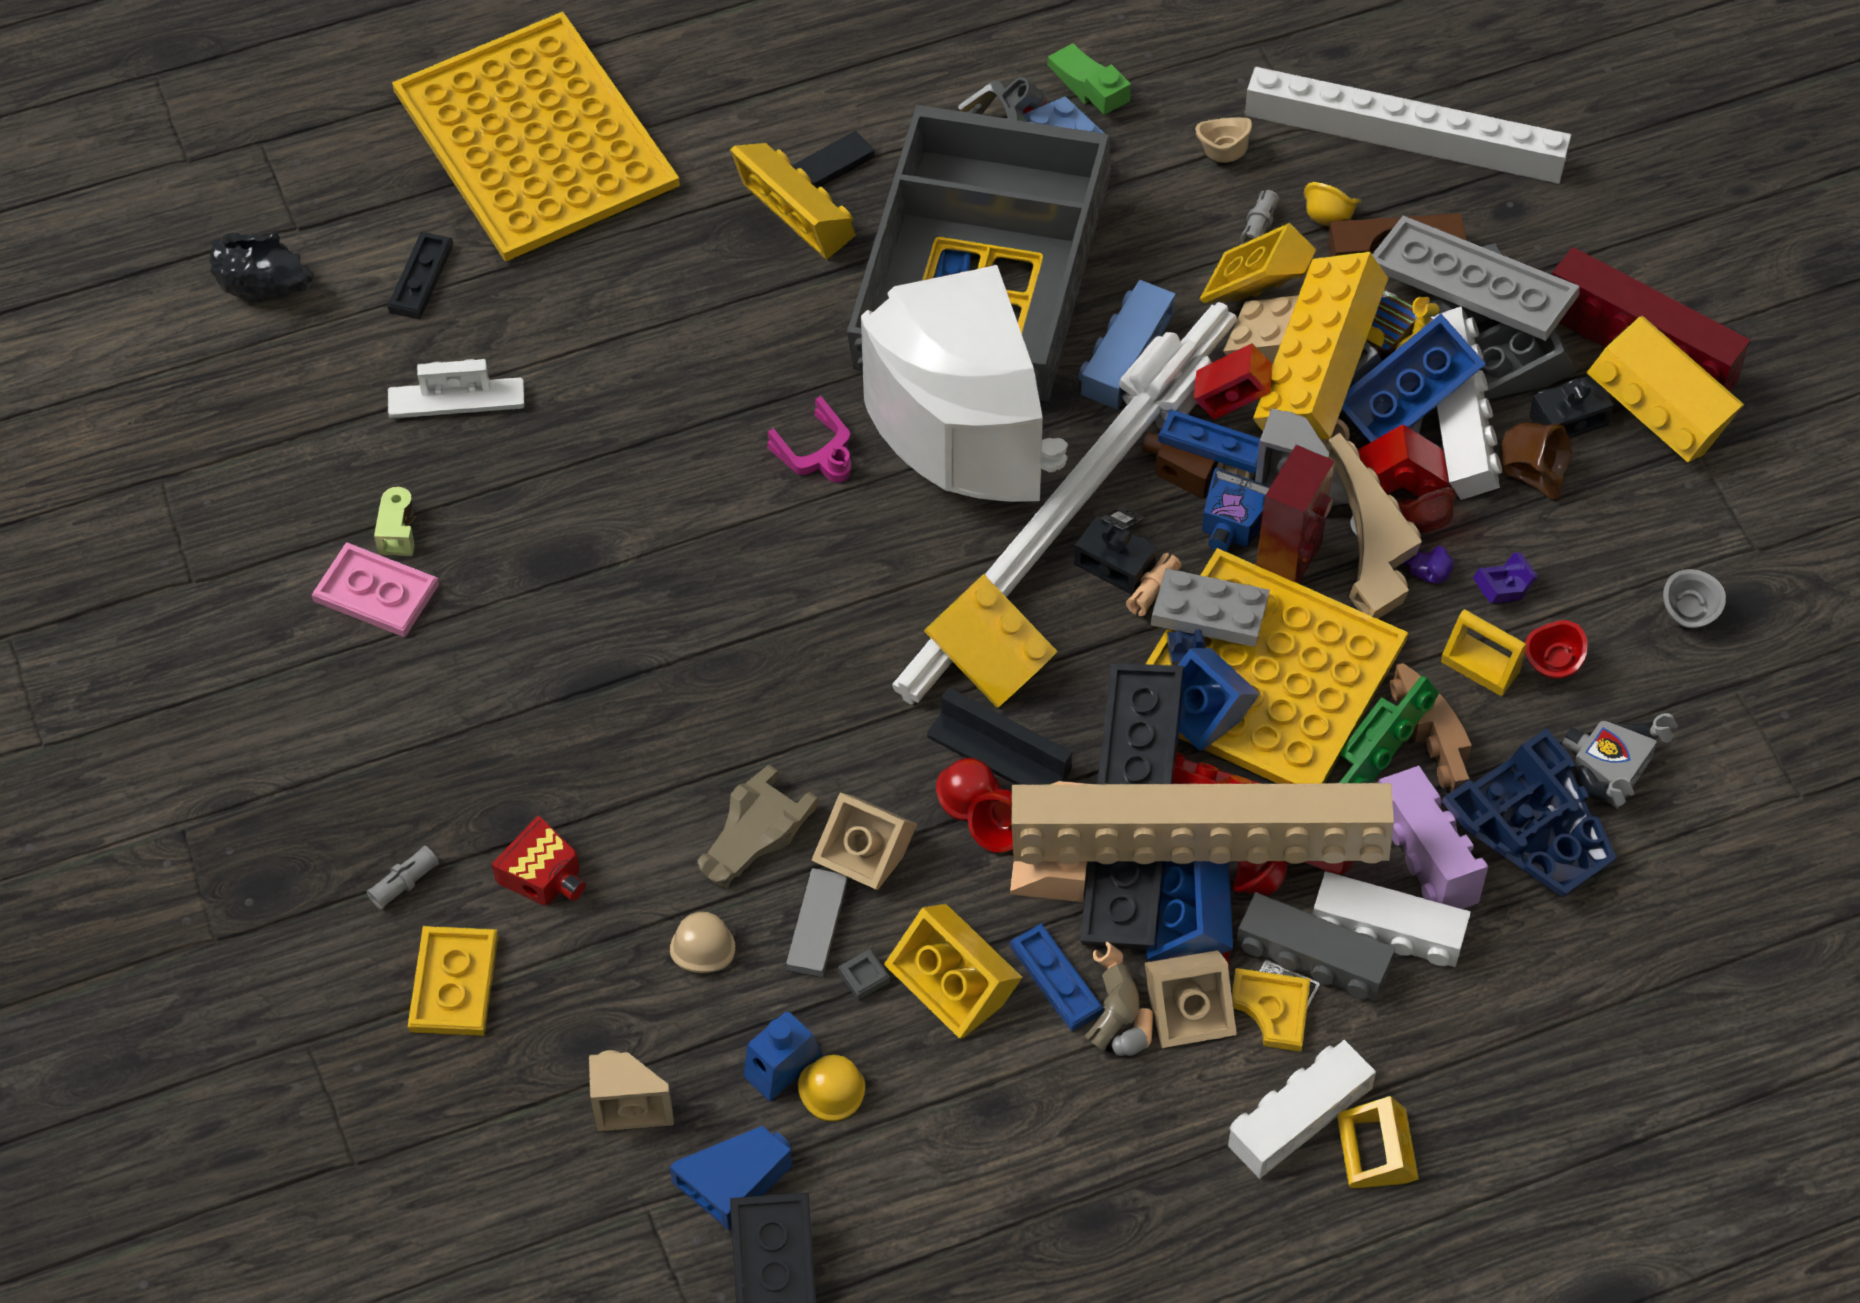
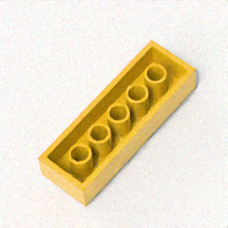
[1253,252,1388,440]

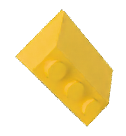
[1200,223,1316,304]
[924,574,1058,708]
[884,904,1023,1039]

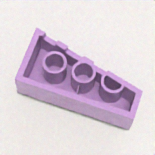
[1378,766,1488,909]

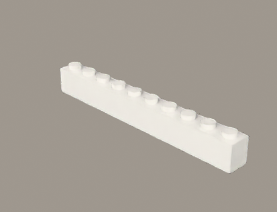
[1245,67,1571,184]

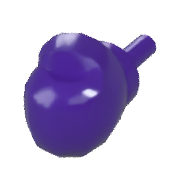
[1402,546,1454,584]

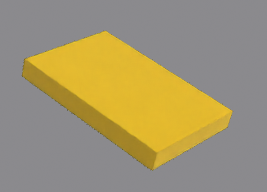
[408,926,498,1036]

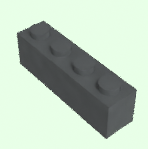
[1236,892,1396,1002]

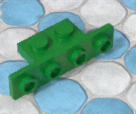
[1340,675,1439,783]

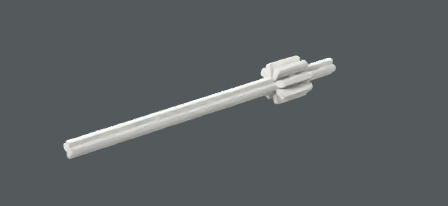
[892,302,1237,705]

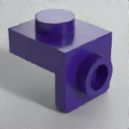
[1473,552,1537,604]

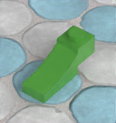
[1047,43,1131,115]

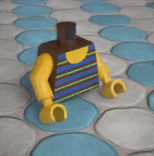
[1366,289,1440,359]

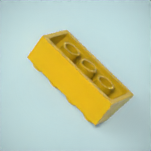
[730,143,856,260]
[1587,316,1744,462]

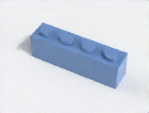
[1078,280,1176,409]

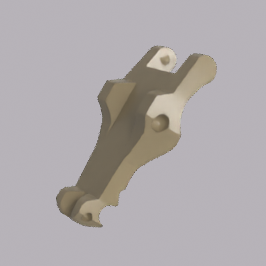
[698,765,819,888]

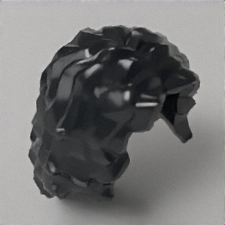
[210,231,314,301]

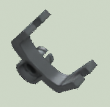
[958,77,1045,121]

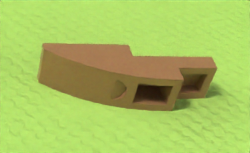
[1390,663,1472,794]

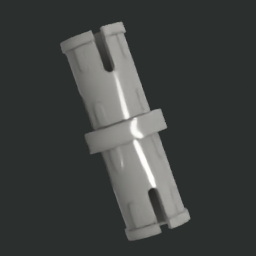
[1240,190,1280,244]
[366,846,439,910]

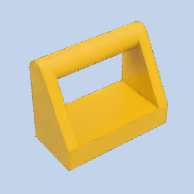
[1441,609,1527,697]
[1337,1096,1419,1188]

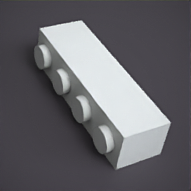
[1313,871,1471,967]
[1228,1040,1376,1179]

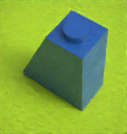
[670,1126,792,1230]

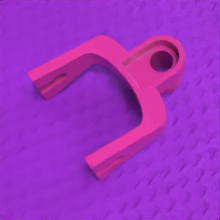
[767,396,852,483]

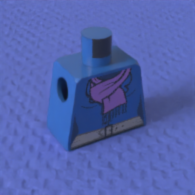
[1202,468,1271,552]

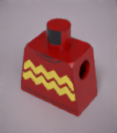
[492,816,586,905]

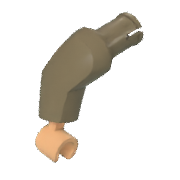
[1085,942,1140,1051]

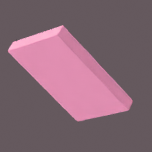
[312,542,439,638]

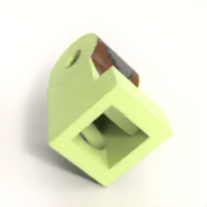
[374,487,415,556]

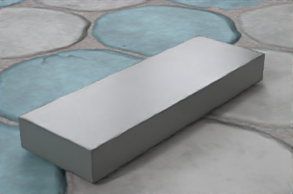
[786,868,848,977]

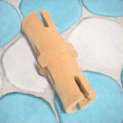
[1126,553,1181,616]

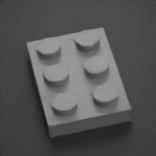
[1151,568,1270,647]

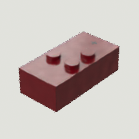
[1256,445,1335,583]

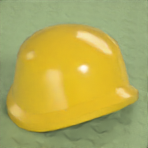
[1304,182,1361,227]
[798,1054,865,1122]

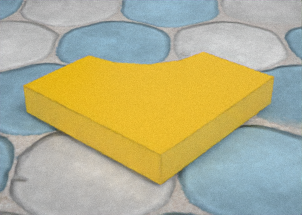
[1232,968,1310,1052]

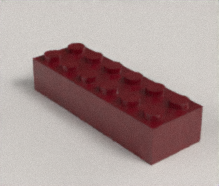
[1552,247,1750,392]

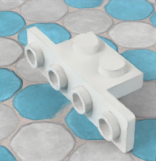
[388,359,525,418]

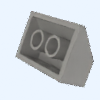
[1255,408,1330,486]

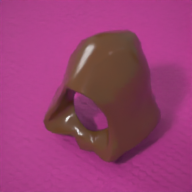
[1500,422,1572,500]

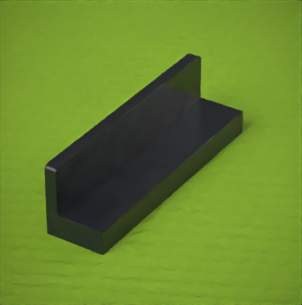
[927,687,1072,785]

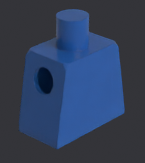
[743,1011,823,1102]

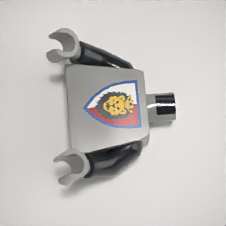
[1562,713,1678,809]

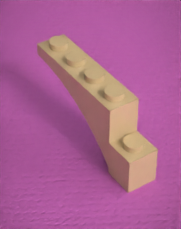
[1326,433,1422,619]

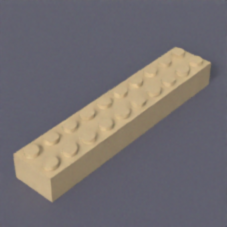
[1012,783,1394,864]

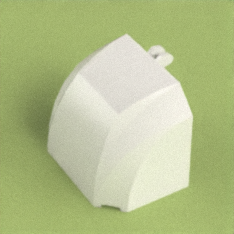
[861,265,1068,502]

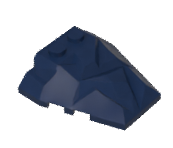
[1441,728,1617,897]

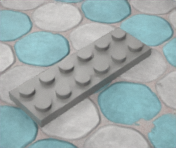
[1372,216,1579,341]

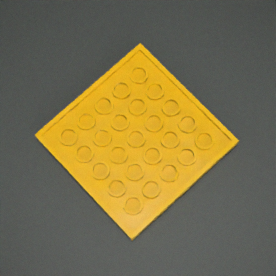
[1146,548,1408,784]

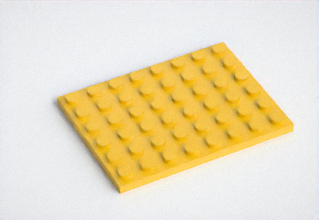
[392,12,680,262]

